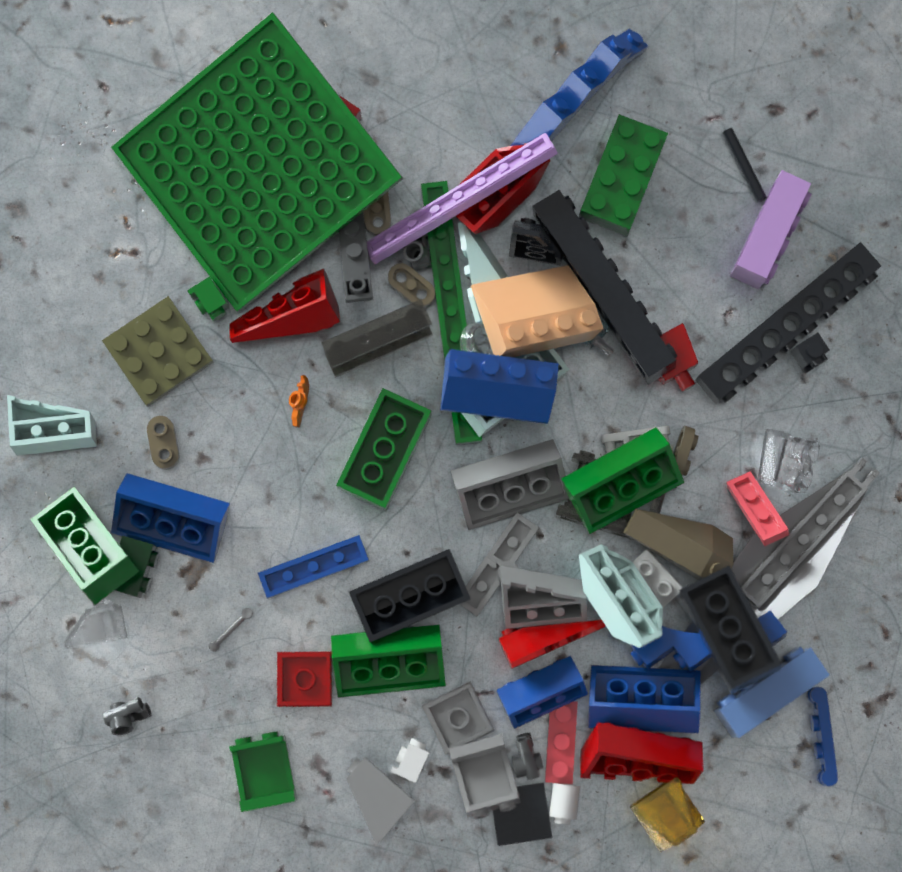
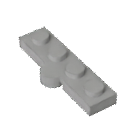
[460,512,539,617]

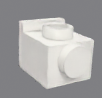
[391,738,429,783]

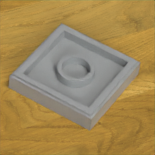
[422,681,495,755]

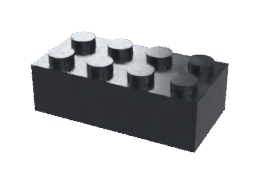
[679,566,782,694]

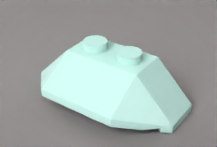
[579,544,663,648]

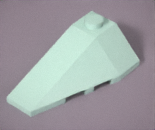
[458,222,508,324]

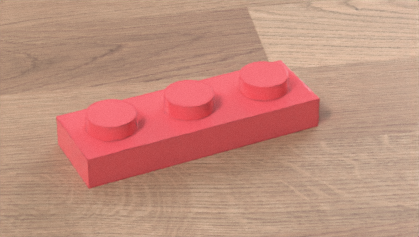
[726,471,789,546]
[545,701,578,784]

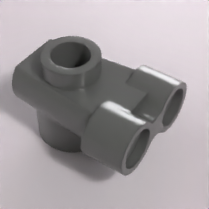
[403,233,432,271]
[103,697,152,735]
[512,733,543,780]

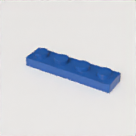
[258,535,369,599]

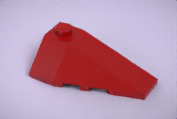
[498,620,606,669]

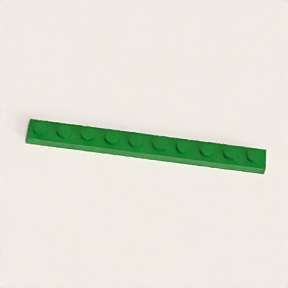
[421,181,482,445]

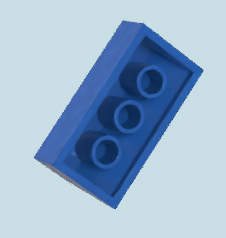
[440,349,559,424]
[111,473,230,563]
[588,665,701,734]

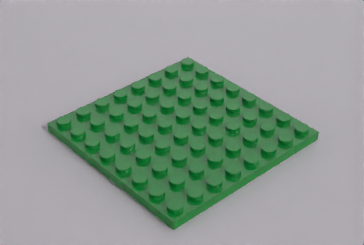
[111,12,404,312]

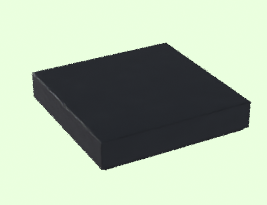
[493,782,552,846]

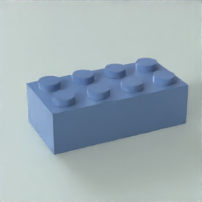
[713,647,830,738]

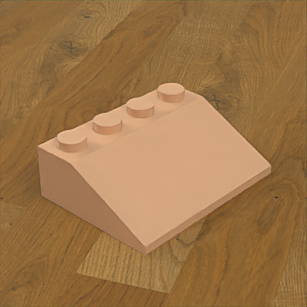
[471,265,604,357]

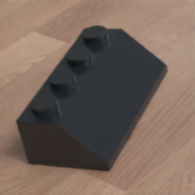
[349,549,471,642]

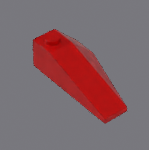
[229,268,340,343]

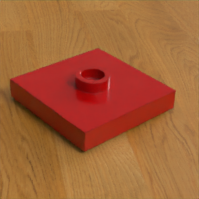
[277,651,332,707]

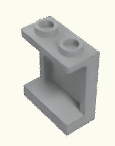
[449,734,521,819]

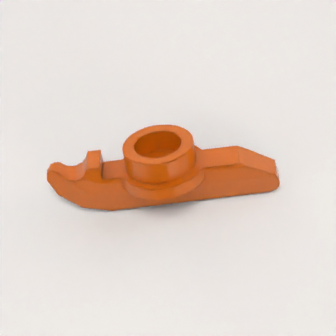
[289,375,309,428]

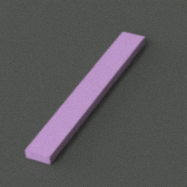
[367,133,558,264]

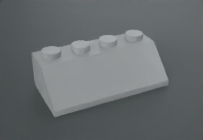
[451,439,569,530]

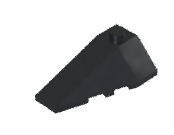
[509,218,563,266]

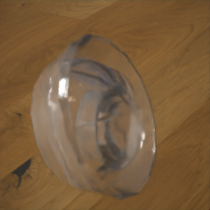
[460,323,494,355]

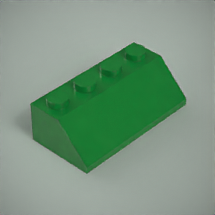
[561,427,685,534]
[331,624,446,698]

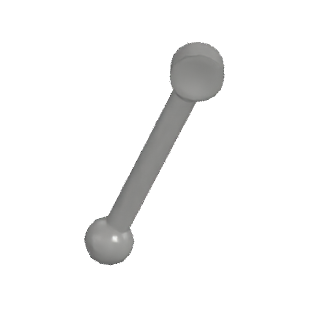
[209,608,253,652]

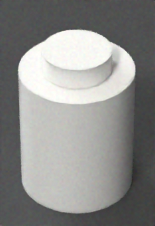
[549,783,580,825]

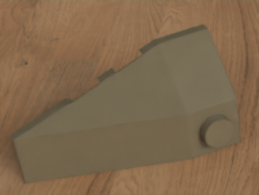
[623,509,733,580]

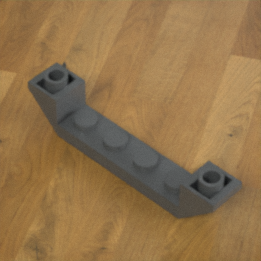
[339,212,373,303]

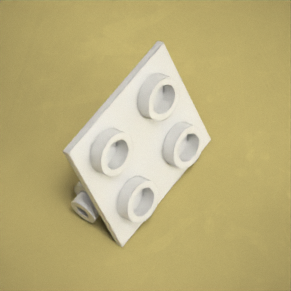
[633,549,683,608]

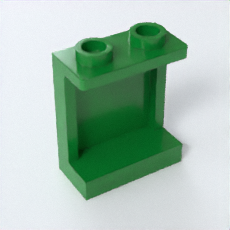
[229,731,297,812]

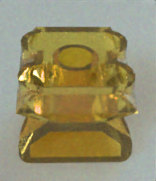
[629,777,705,853]

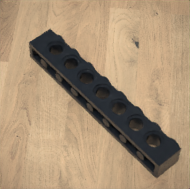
[696,242,881,404]

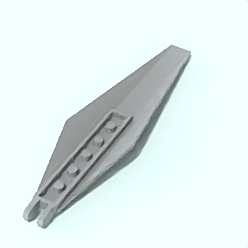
[659,457,879,685]

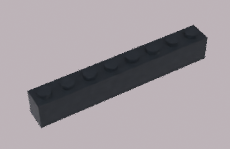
[532,190,677,385]

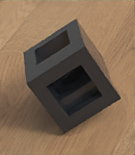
[791,333,830,374]

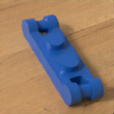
[806,687,838,786]

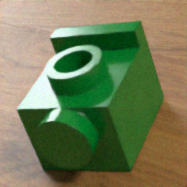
[187,276,229,321]

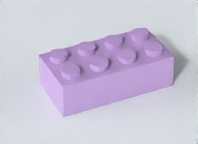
[730,170,812,290]

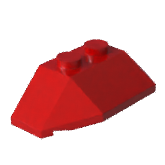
[456,143,550,234]

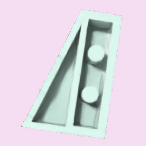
[7,395,97,456]

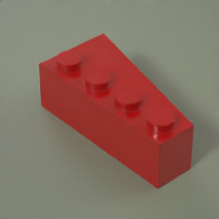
[580,722,704,784]

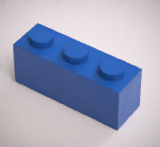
[496,656,588,729]

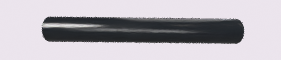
[723,128,767,202]

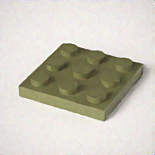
[102,296,214,407]

